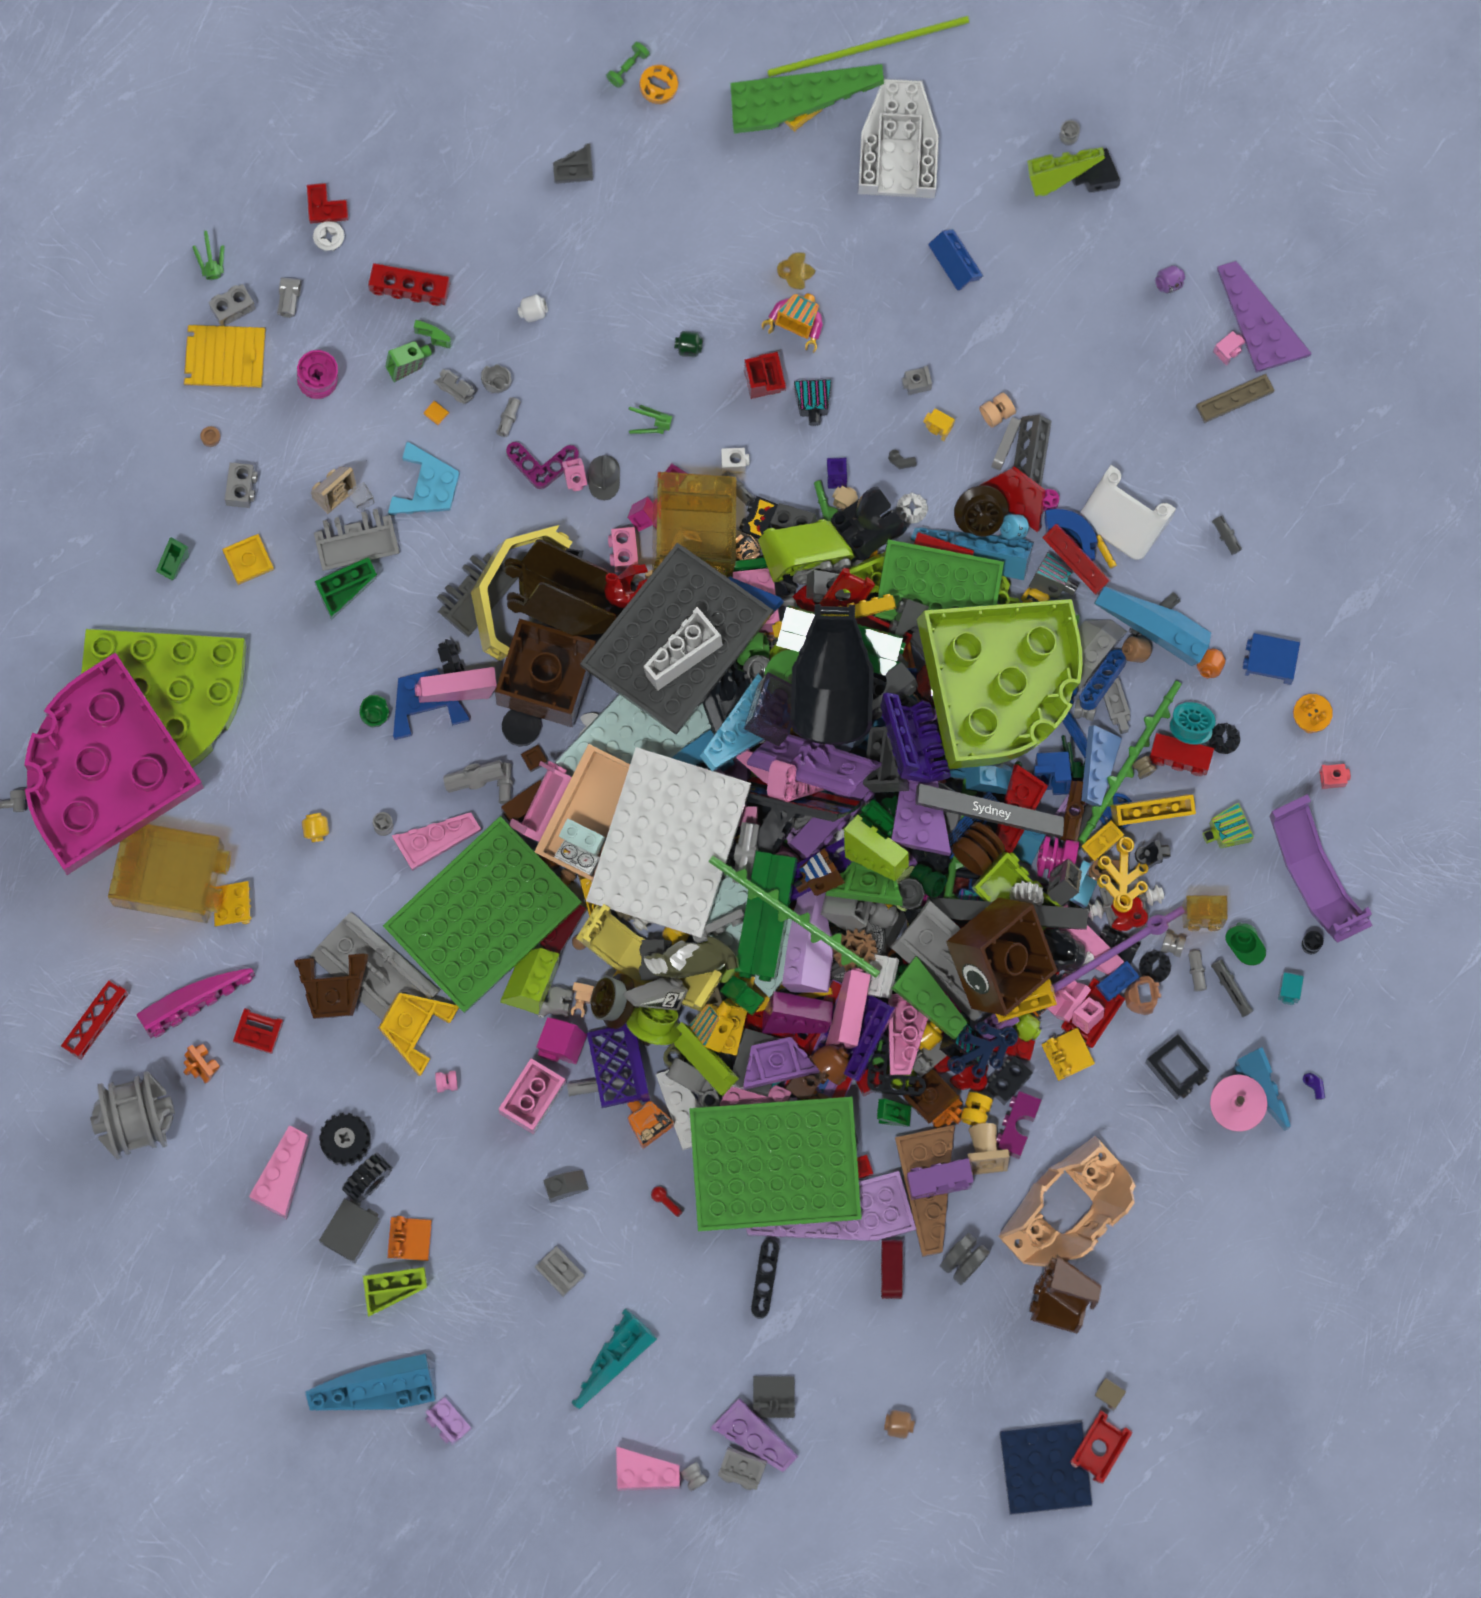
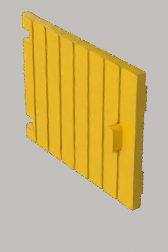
[184,325,265,388]

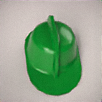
[1225,922,1266,966]

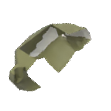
[644,936,739,978]

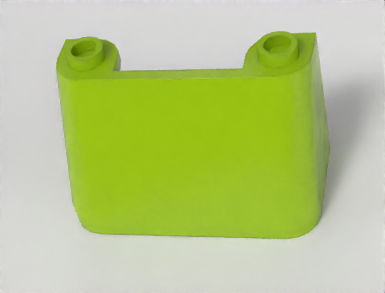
[758,519,854,582]

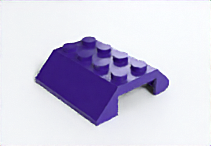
[880,692,951,783]
[815,995,896,1082]

